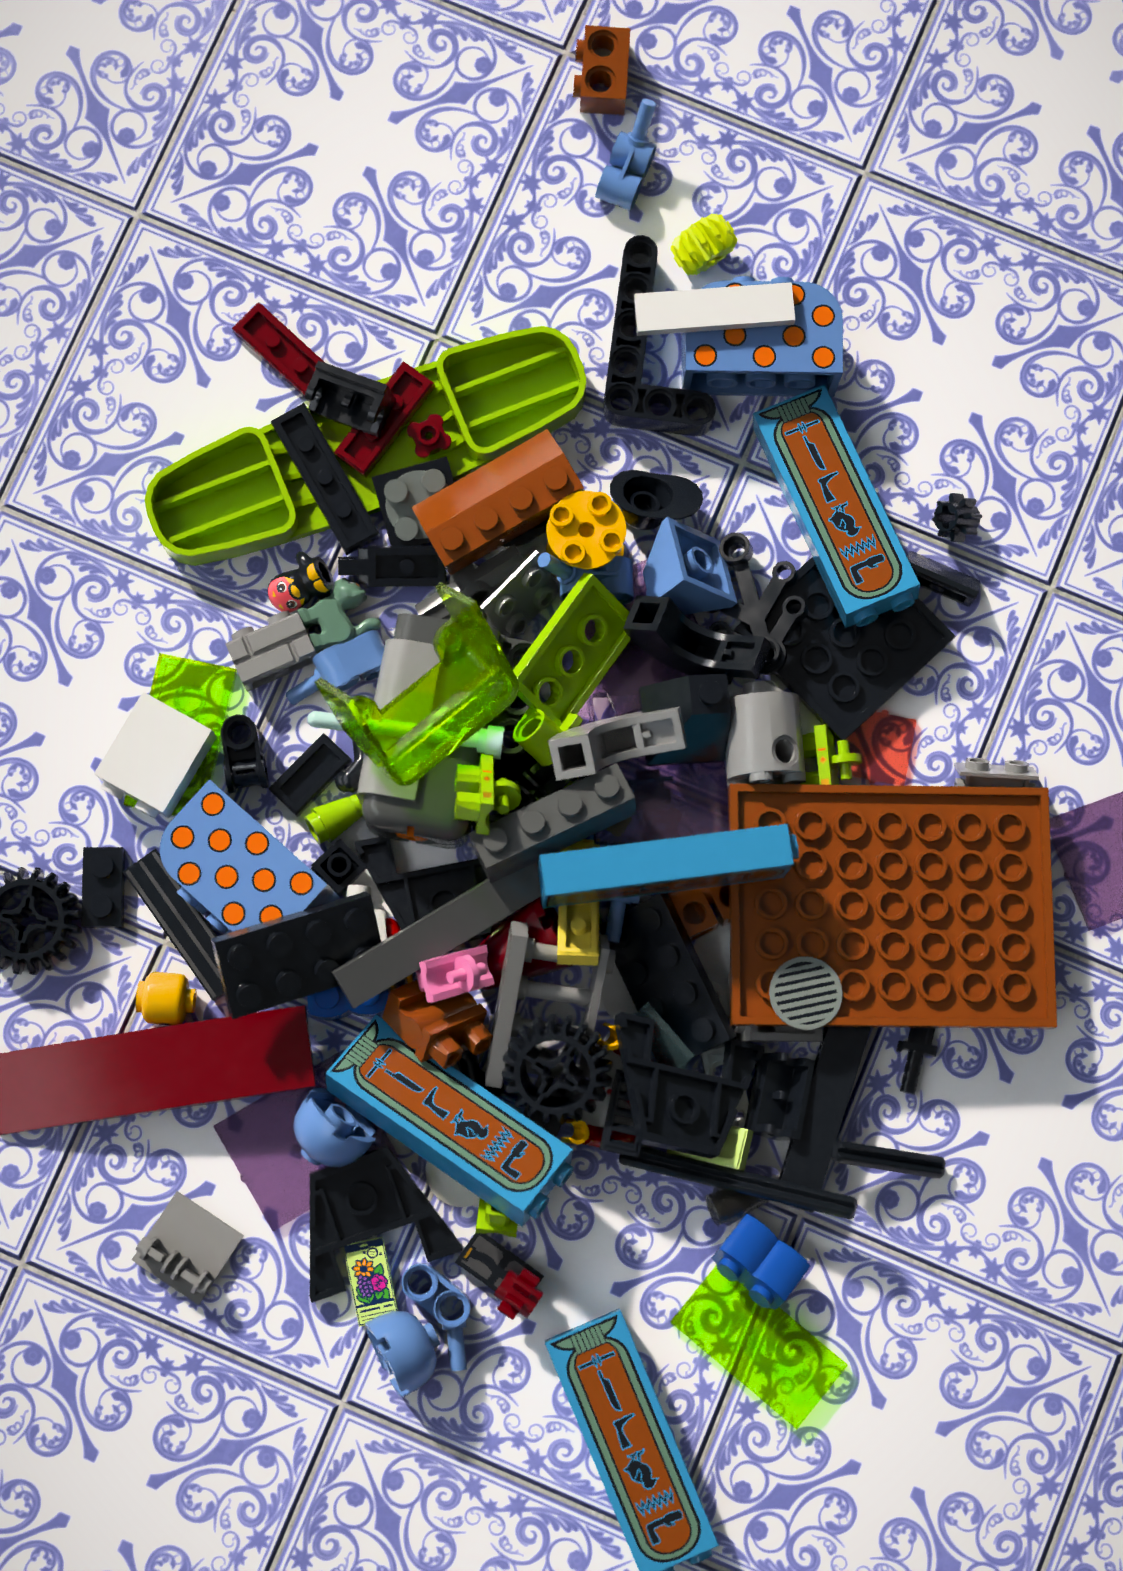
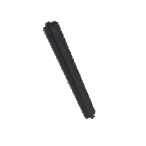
[619,1147,857,1219]

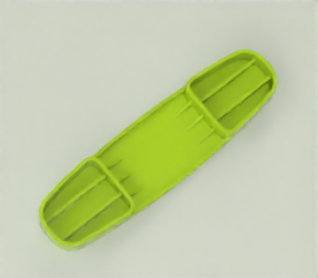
[144,326,587,566]

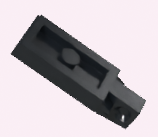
[338,545,446,587]

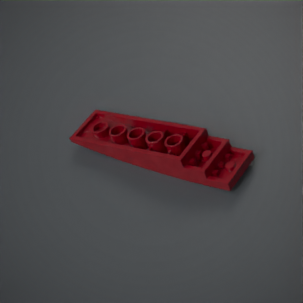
[0,1005,317,1135]

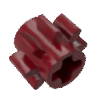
[493,1268,544,1320]

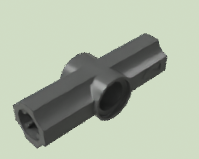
[415,544,525,621]

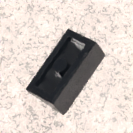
[907,551,980,607]

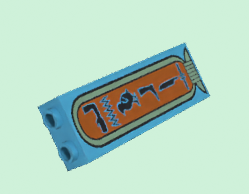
[753,384,920,628]
[537,824,799,908]
[325,1015,574,1227]
[544,1308,719,1571]

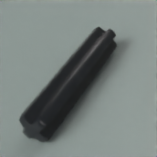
[832,1141,946,1179]

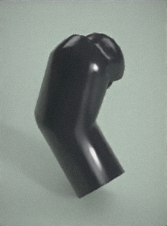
[335,738,366,793]
[458,1050,505,1098]

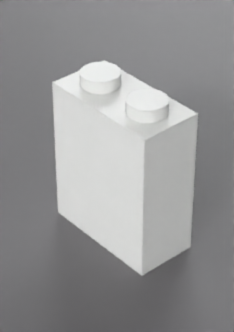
[94,692,217,819]

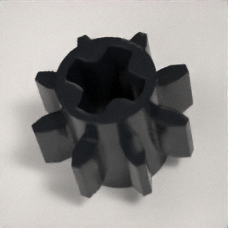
[932,493,983,542]

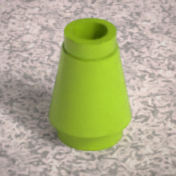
[304,794,363,844]

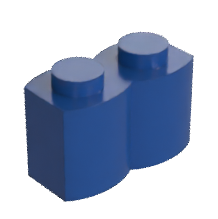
[307,986,391,1021]
[711,1214,810,1310]

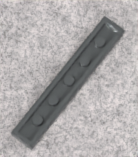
[332,861,541,1008]

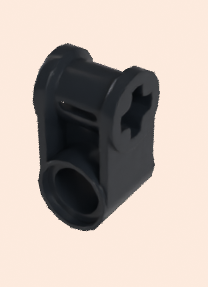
[221,714,269,794]

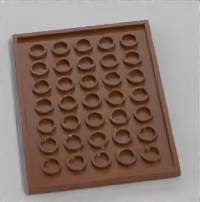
[728,783,1057,1029]

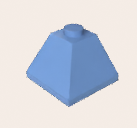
[643,517,737,615]

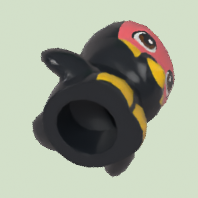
[268,552,334,613]

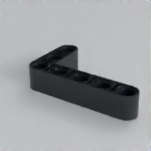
[603,235,716,436]

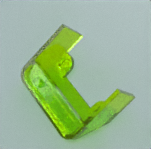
[314,582,519,786]

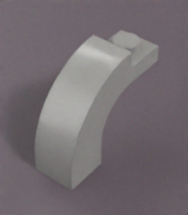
[548,707,688,781]

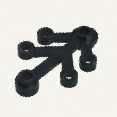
[706,532,808,675]

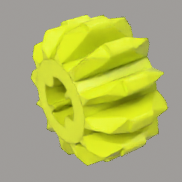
[670,214,738,275]

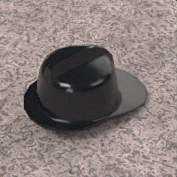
[610,470,703,530]

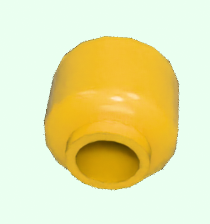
[136,972,197,1026]

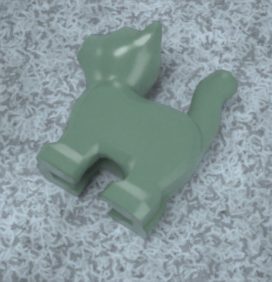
[297,578,381,654]

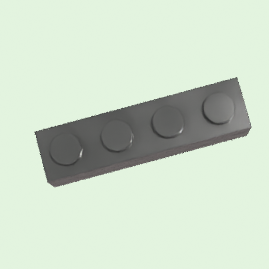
[469,763,637,884]

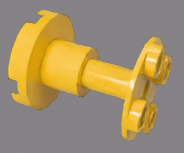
[546,491,626,579]

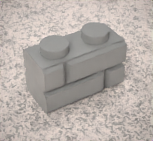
[225,611,316,692]

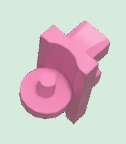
[416,945,495,1002]

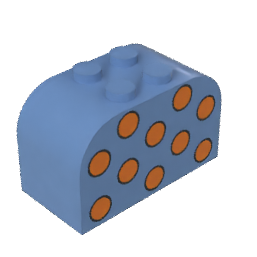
[681,276,843,397]
[160,779,340,935]

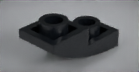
[311,839,368,897]

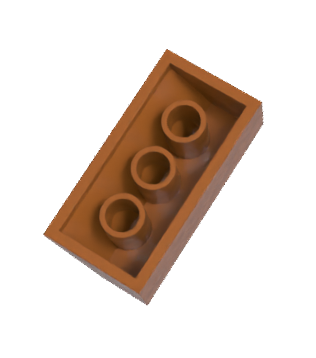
[411,429,585,575]

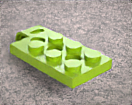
[504,573,631,766]

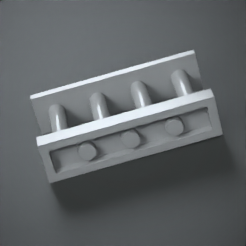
[485,921,615,1095]

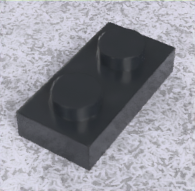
[81,847,125,928]

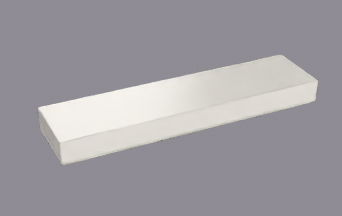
[634,282,795,336]

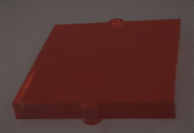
[847,710,917,786]

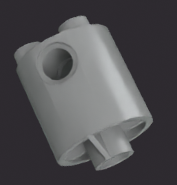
[725,681,806,786]

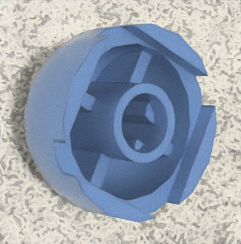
[293,1087,376,1167]
[365,1311,441,1398]

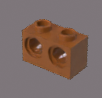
[573,25,631,116]

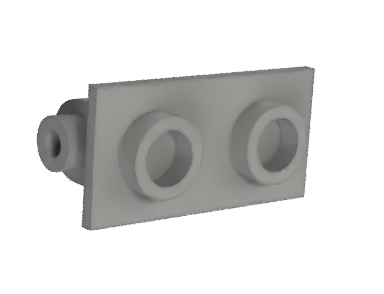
[954,758,1039,787]

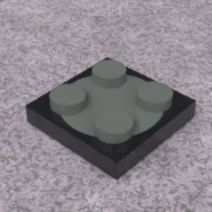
[372,456,454,546]

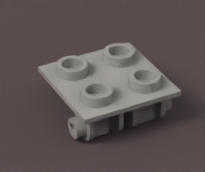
[480,550,560,638]
[131,1191,244,1305]

